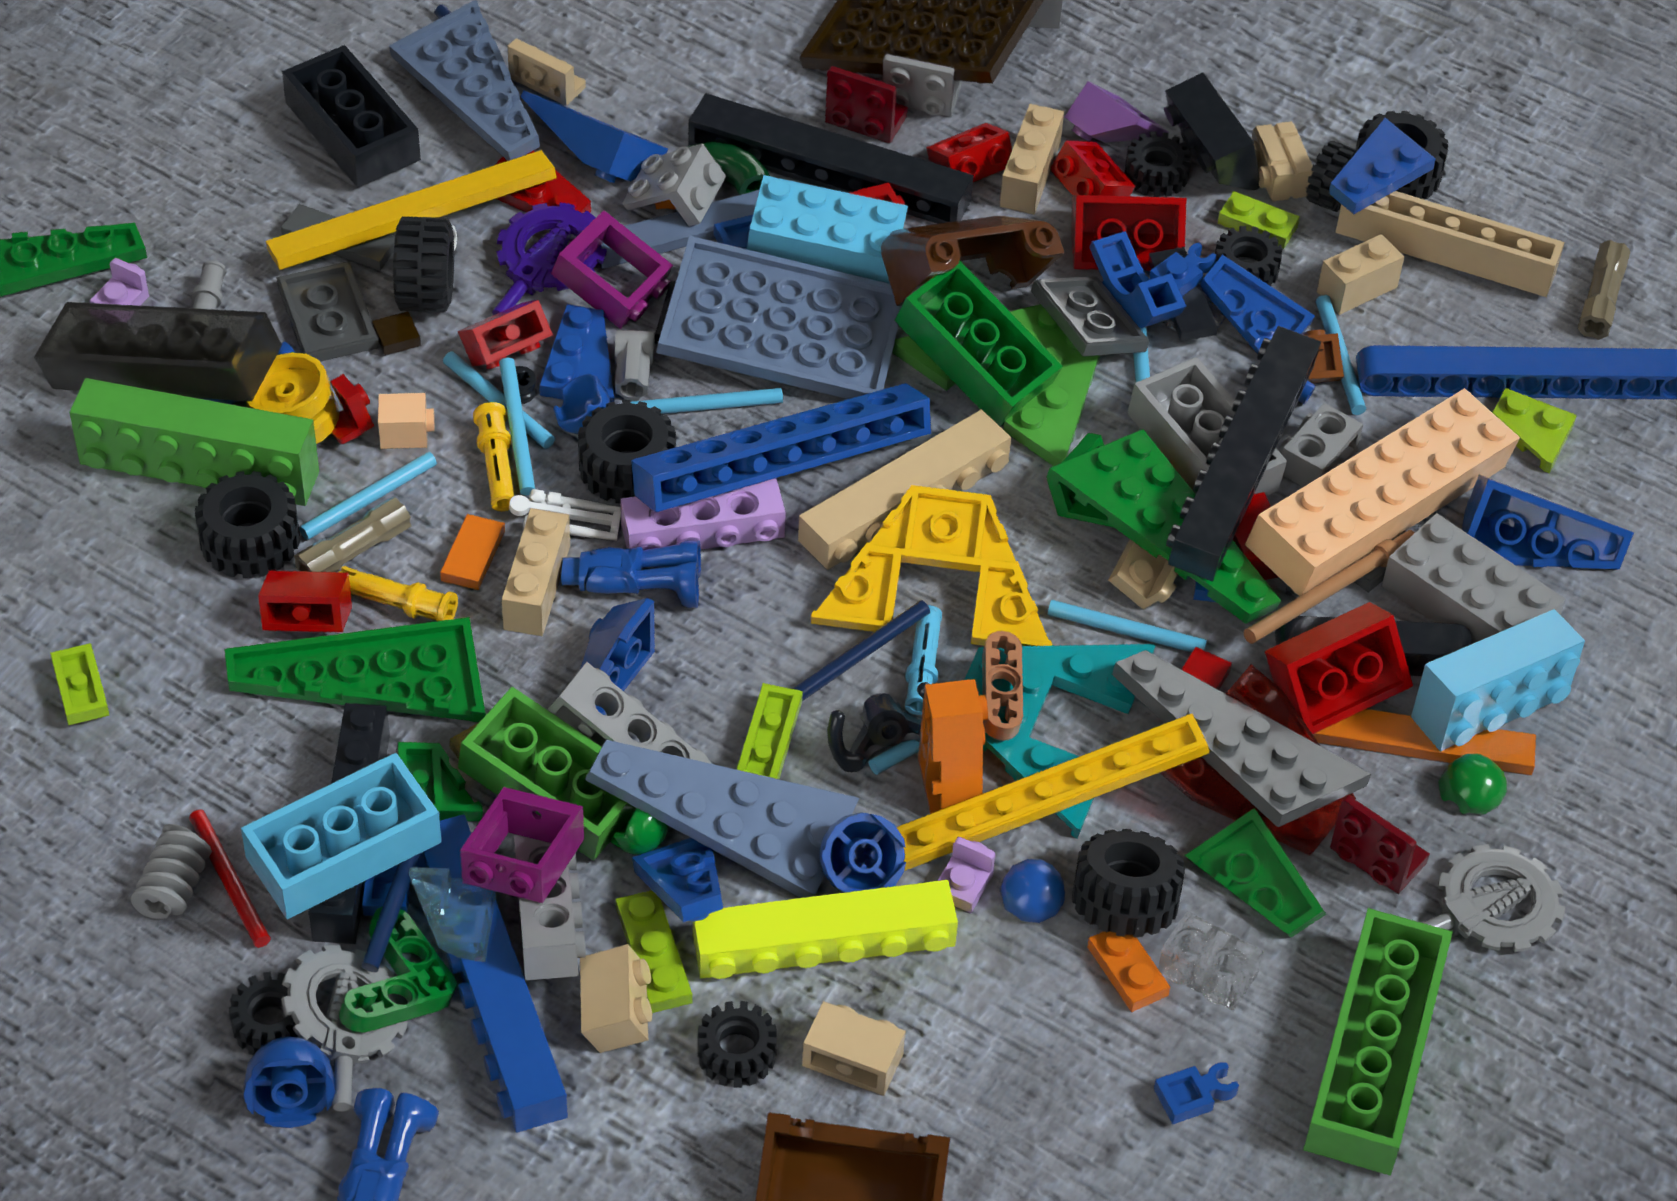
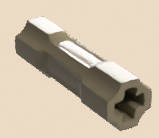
[1578,240,1631,340]
[294,497,411,572]

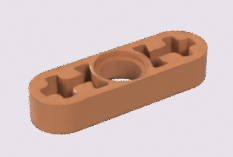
[982,631,1023,740]

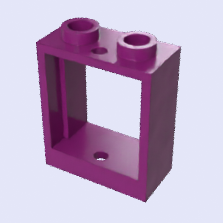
[551,210,673,329]
[460,787,584,903]

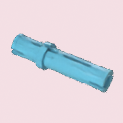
[905,605,942,715]

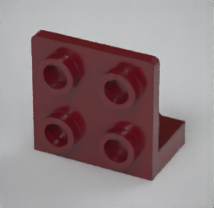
[825,66,907,144]
[1330,795,1430,894]

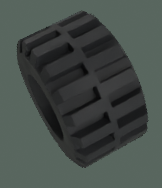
[1356,111,1448,199]
[393,216,454,312]
[578,400,676,504]
[195,471,300,578]
[1072,829,1185,937]

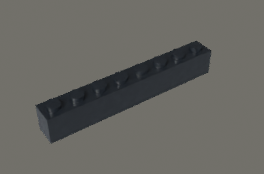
[688,93,974,224]
[1166,326,1321,582]

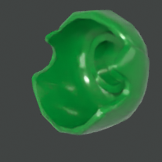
[1438,753,1507,815]
[610,808,669,855]

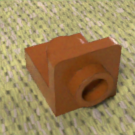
[1303,330,1344,383]

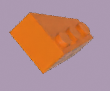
[918,679,988,814]

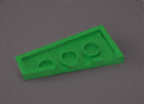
[0,223,147,297]

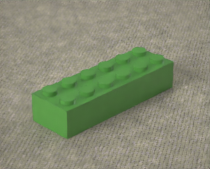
[69,378,319,506]
[1303,908,1453,1176]

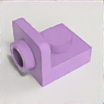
[90,258,149,325]
[938,837,996,913]

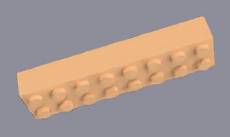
[1245,388,1520,596]

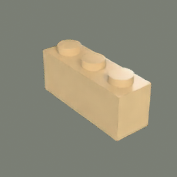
[1000,104,1064,215]
[502,508,570,636]

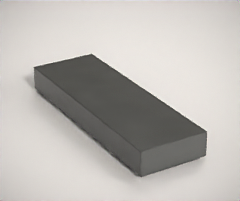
[281,204,395,271]

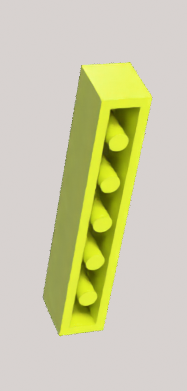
[692,880,958,979]

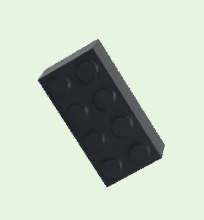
[282,45,421,188]

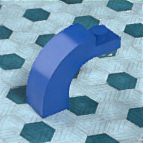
[1089,231,1186,328]

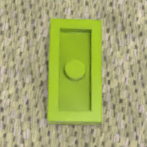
[1217,191,1300,249]
[50,643,110,725]

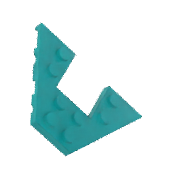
[964,644,1156,839]

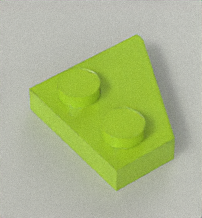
[1493,388,1577,474]

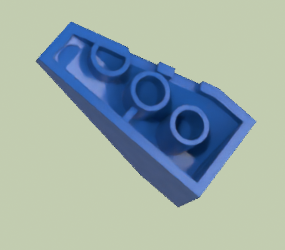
[521,90,668,183]
[1462,475,1634,569]
[580,598,655,715]

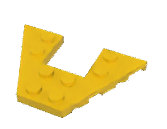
[811,485,1052,646]

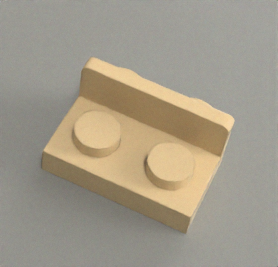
[507,38,586,106]
[1108,539,1178,609]

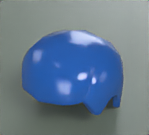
[553,374,610,434]
[999,859,1066,923]

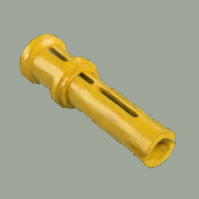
[473,402,514,512]
[339,566,458,621]

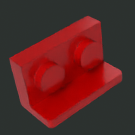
[926,123,1012,182]
[1051,141,1136,196]

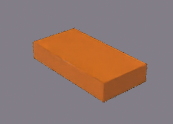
[440,514,505,590]

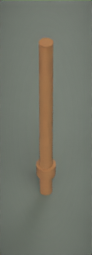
[1244,530,1415,644]

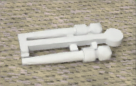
[509,489,621,541]

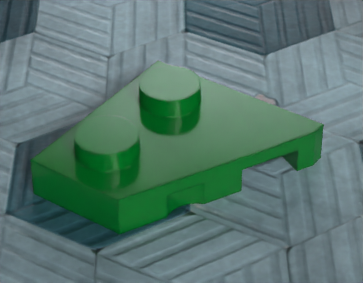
[396,742,483,822]

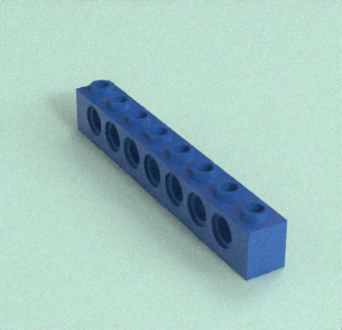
[631,383,931,512]

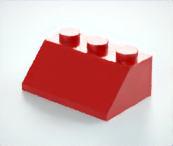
[1071,195,1187,271]
[1264,602,1413,736]

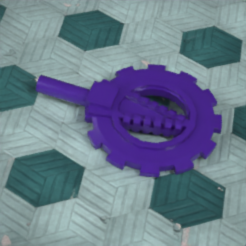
[492,203,607,315]

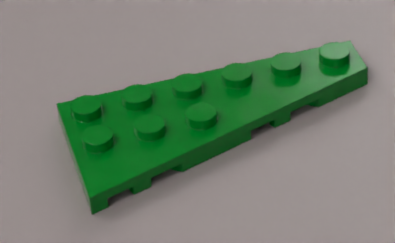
[1046,429,1281,624]
[224,617,486,722]

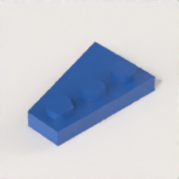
[1329,118,1435,214]
[1201,255,1315,354]
[540,304,614,402]
[632,838,724,922]

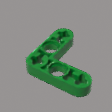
[339,906,457,1033]

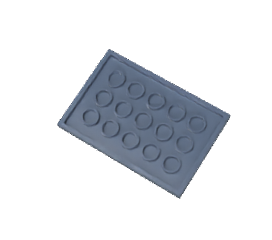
[656,236,902,399]

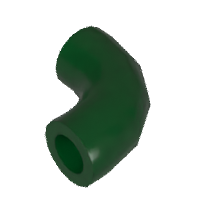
[687,142,770,195]

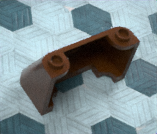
[881,216,1064,306]
[756,1112,950,1201]

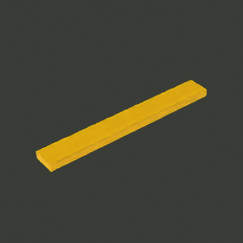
[266,150,556,270]
[896,713,1209,871]

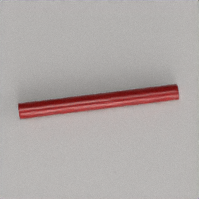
[189,809,271,948]

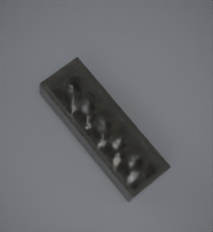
[34,302,282,401]

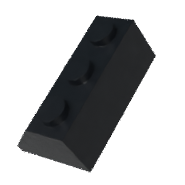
[1164,72,1260,191]

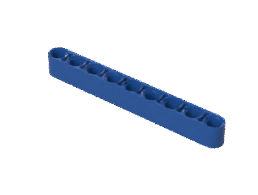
[1356,345,1677,400]

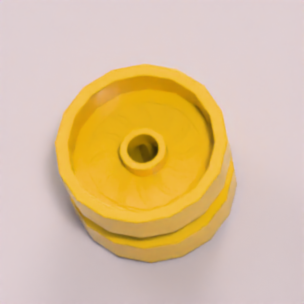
[243,352,339,444]

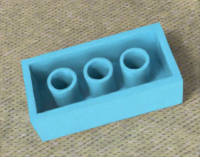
[747,175,908,284]
[1411,609,1585,752]
[241,753,442,919]

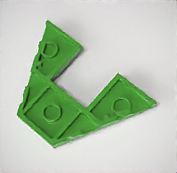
[892,304,1101,466]

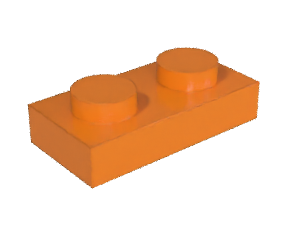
[1087,931,1170,1013]

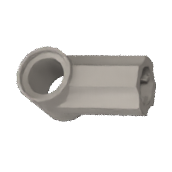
[615,330,655,401]

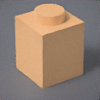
[378,393,435,449]

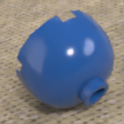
[819,812,906,893]
[243,1037,335,1128]

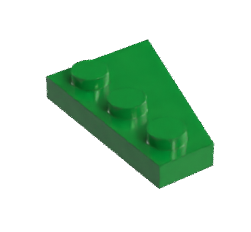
[1184,808,1326,938]

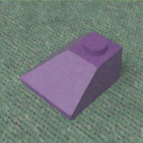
[1065,81,1169,142]

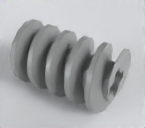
[130,824,212,920]

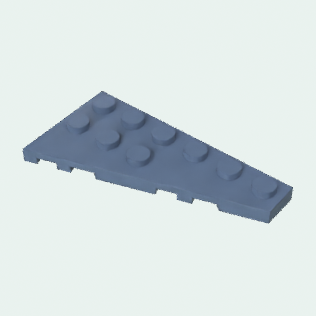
[389,0,540,161]
[585,740,859,898]

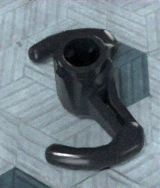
[827,682,929,772]

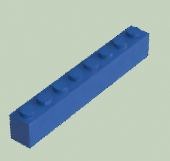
[415,814,568,1133]

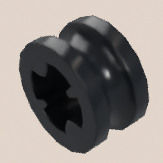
[502,366,537,404]

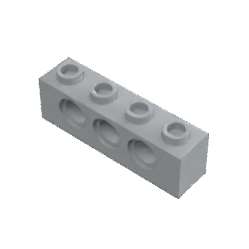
[547,662,712,764]
[514,834,586,981]

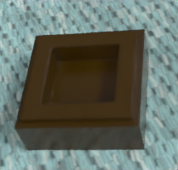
[372,311,421,356]

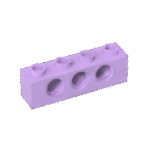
[621,478,786,550]

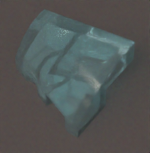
[409,867,496,962]

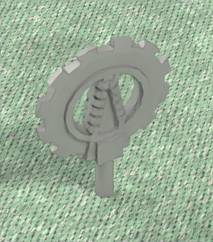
[1422,844,1565,952]
[281,945,408,1112]

